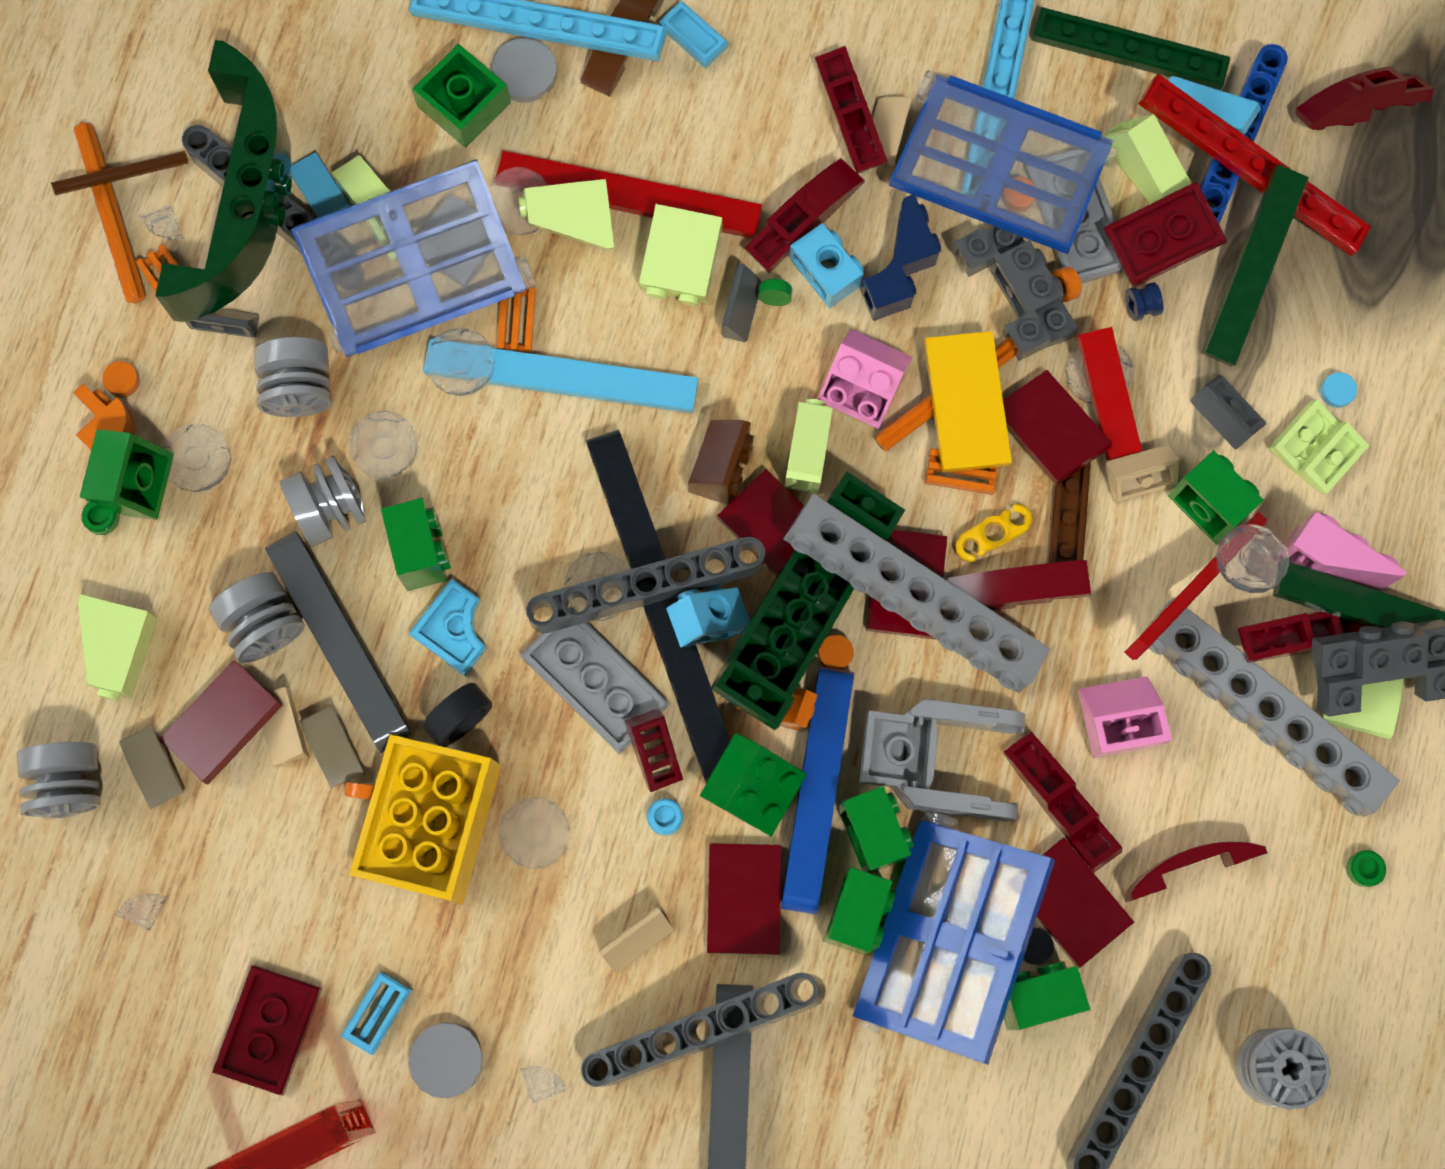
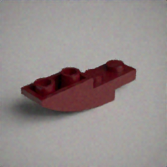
[1295,66,1434,130]
[744,158,865,273]

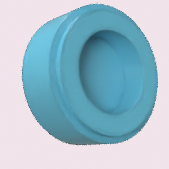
[1320,372,1357,408]
[647,799,683,836]

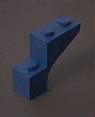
[861,194,941,321]

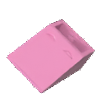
[1273,511,1407,591]

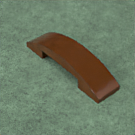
[581,0,664,97]

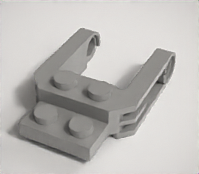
[859,699,1026,821]

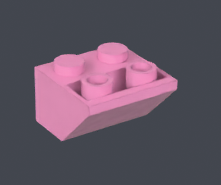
[818,329,913,429]
[1078,676,1172,758]

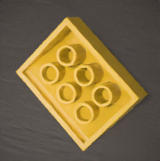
[349,735,502,905]

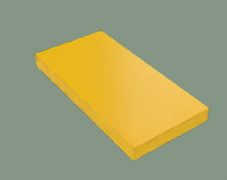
[924,331,1012,473]

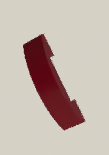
[1123,842,1268,902]

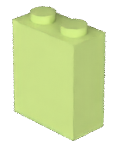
[639,204,723,306]

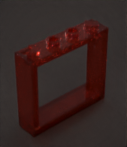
[206,1099,376,1169]

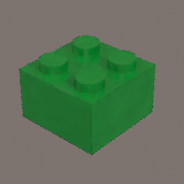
[412,44,511,148]
[79,429,174,520]
[1168,450,1264,545]
[381,498,451,591]
[700,733,807,837]
[838,786,914,874]
[823,867,896,955]
[1004,961,1091,1030]

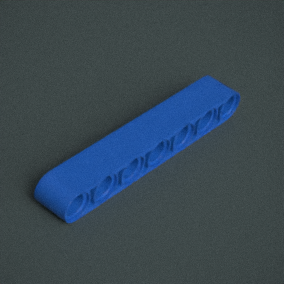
[1200,44,1288,224]
[781,667,854,915]

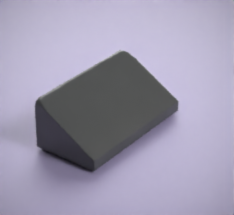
[722,263,761,342]
[185,308,260,338]
[1191,374,1267,449]

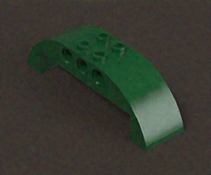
[155,40,292,322]
[711,471,905,730]

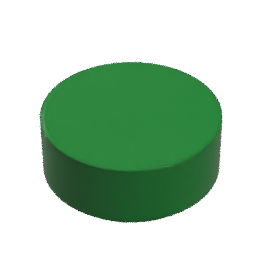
[758,279,793,306]
[81,502,120,535]
[1346,850,1386,887]

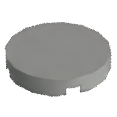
[491,38,557,103]
[408,1023,483,1098]

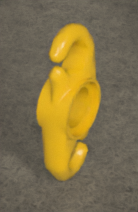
[955,504,1033,562]

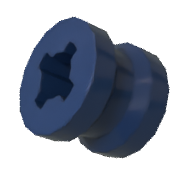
[1125,282,1164,321]

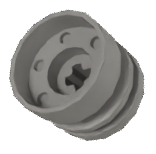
[254,337,332,417]
[279,456,367,547]
[208,572,305,663]
[17,742,100,819]
[1234,1028,1330,1109]

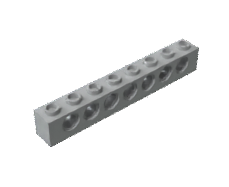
[783,493,1050,693]
[1140,597,1400,817]

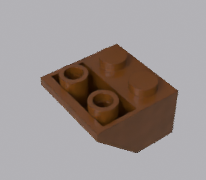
[688,420,755,505]

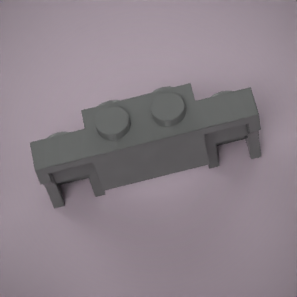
[952,226,1079,361]
[1312,619,1445,717]

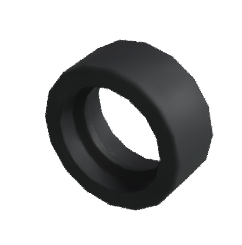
[423,683,492,747]

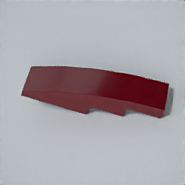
[815,46,888,174]
[944,560,1091,610]
[1238,612,1365,663]
[1003,731,1123,873]

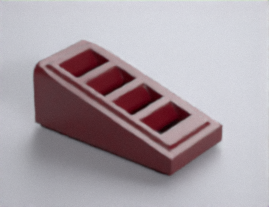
[625,709,683,792]

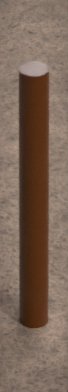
[51,151,188,196]

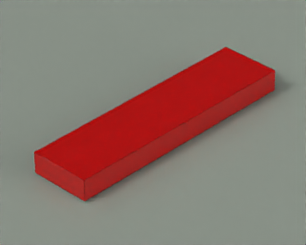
[1076,327,1142,461]

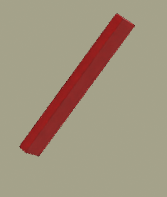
[1124,511,1267,661]

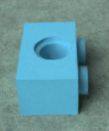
[789,223,864,308]
[666,585,750,647]

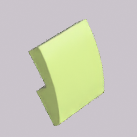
[1269,399,1369,495]
[1321,679,1404,739]

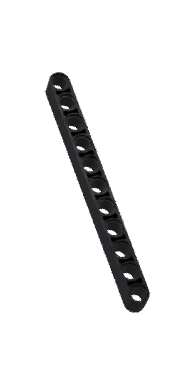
[586,429,730,783]

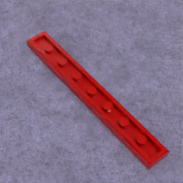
[1138,73,1371,256]
[495,150,762,239]

